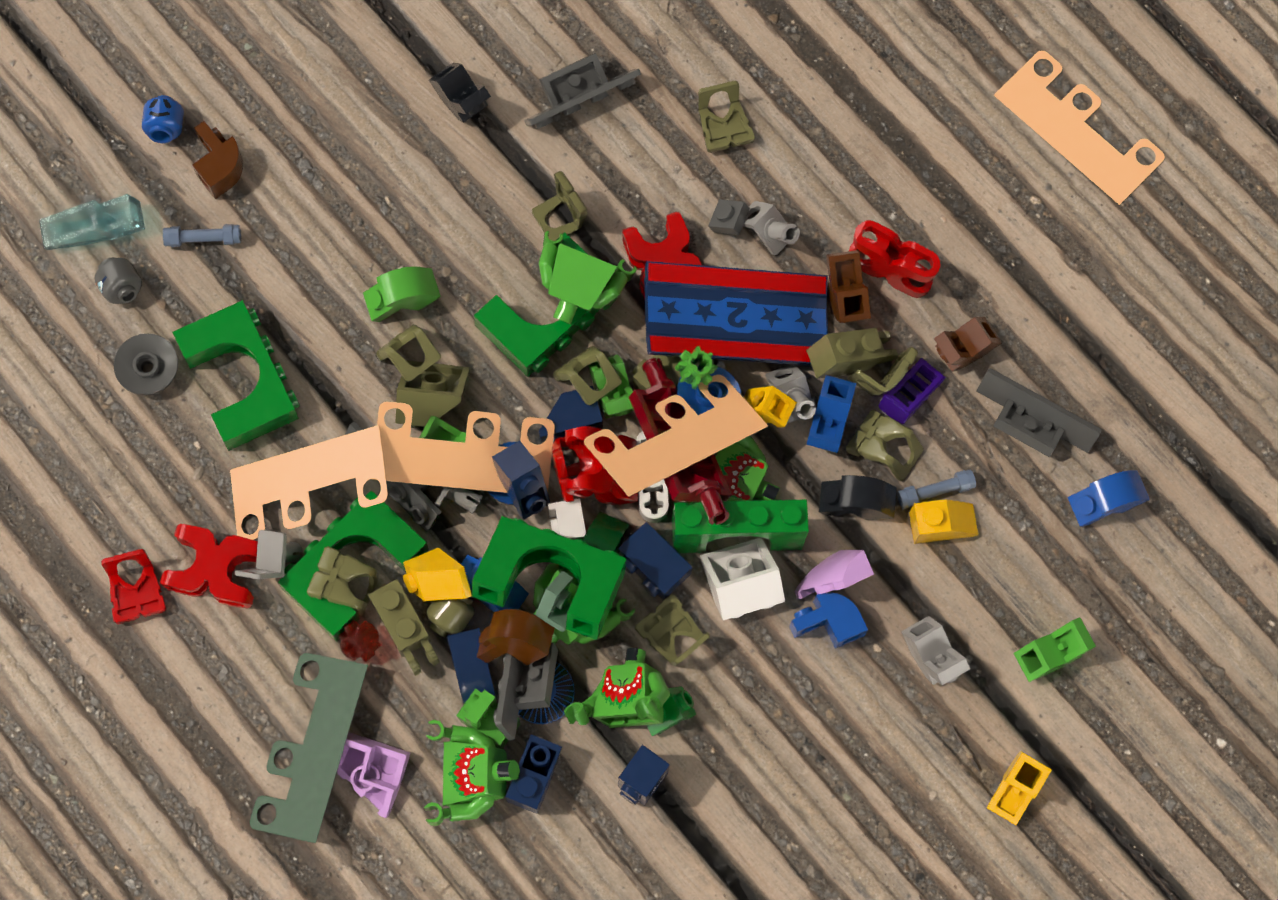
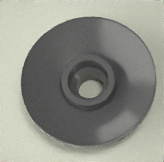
[113,333,178,395]

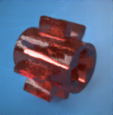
[338,620,381,662]

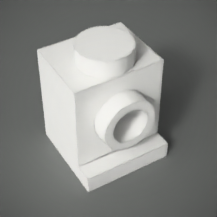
[548,498,586,541]

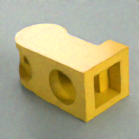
[744,386,797,428]

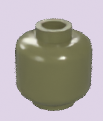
[426,597,475,637]

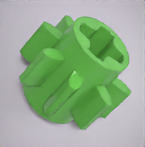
[675,346,718,389]

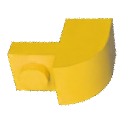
[987,751,1052,825]

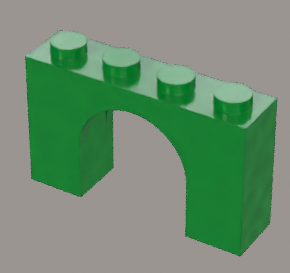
[474,232,617,377]
[172,300,300,451]
[278,490,429,642]
[672,499,809,553]
[472,516,627,640]

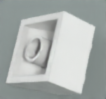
[700,537,785,620]

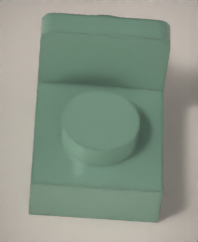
[535,571,573,632]

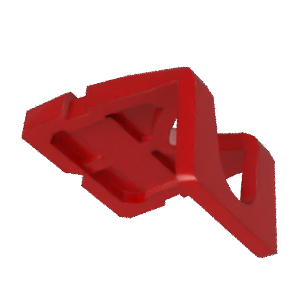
[552,436,580,502]
[101,549,166,624]

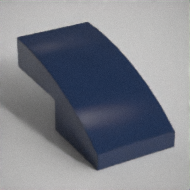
[447,628,495,705]

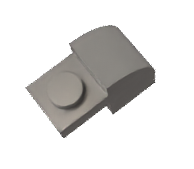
[901,616,970,685]

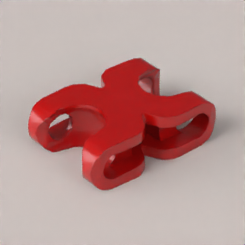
[622,211,702,300]
[849,220,940,298]
[565,426,638,505]
[160,524,258,609]

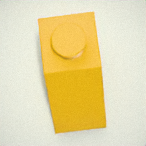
[909,499,978,544]
[403,547,472,601]

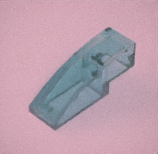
[39,194,145,250]

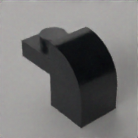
[429,63,491,123]
[819,475,897,520]

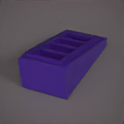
[878,358,946,425]

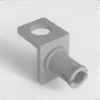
[743,201,800,255]
[765,364,816,423]
[435,487,483,514]
[235,530,302,579]

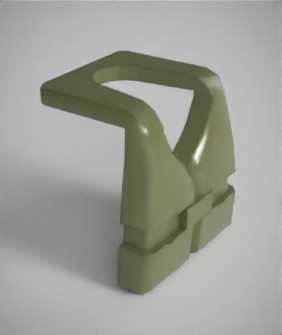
[698,81,755,153]
[532,171,587,241]
[375,324,441,381]
[553,346,622,405]
[847,347,918,396]
[846,409,924,481]
[307,546,378,617]
[635,594,710,666]

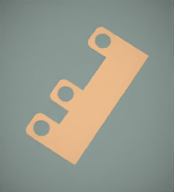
[994,51,1165,205]
[584,375,768,497]
[371,402,555,493]
[230,425,388,540]

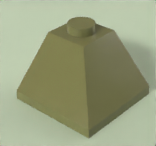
[395,360,470,428]

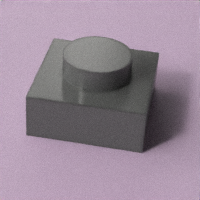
[708,199,750,235]

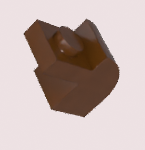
[192,121,243,199]
[826,250,871,323]
[934,317,1002,372]
[477,609,555,665]

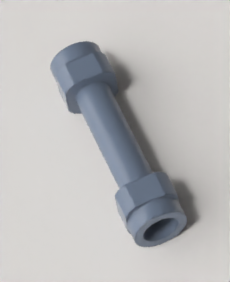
[163,224,241,247]
[897,469,976,509]

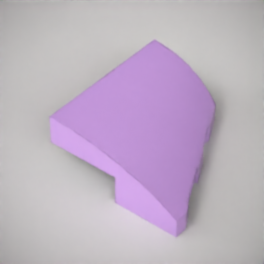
[794,550,874,599]
[337,732,410,818]

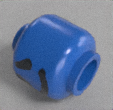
[141,95,184,144]

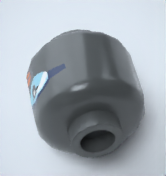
[94,257,142,304]

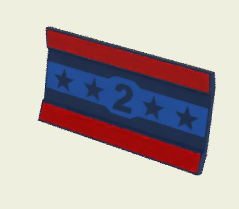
[644,261,828,366]

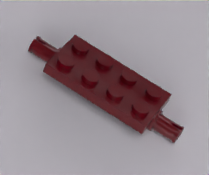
[629,358,732,525]

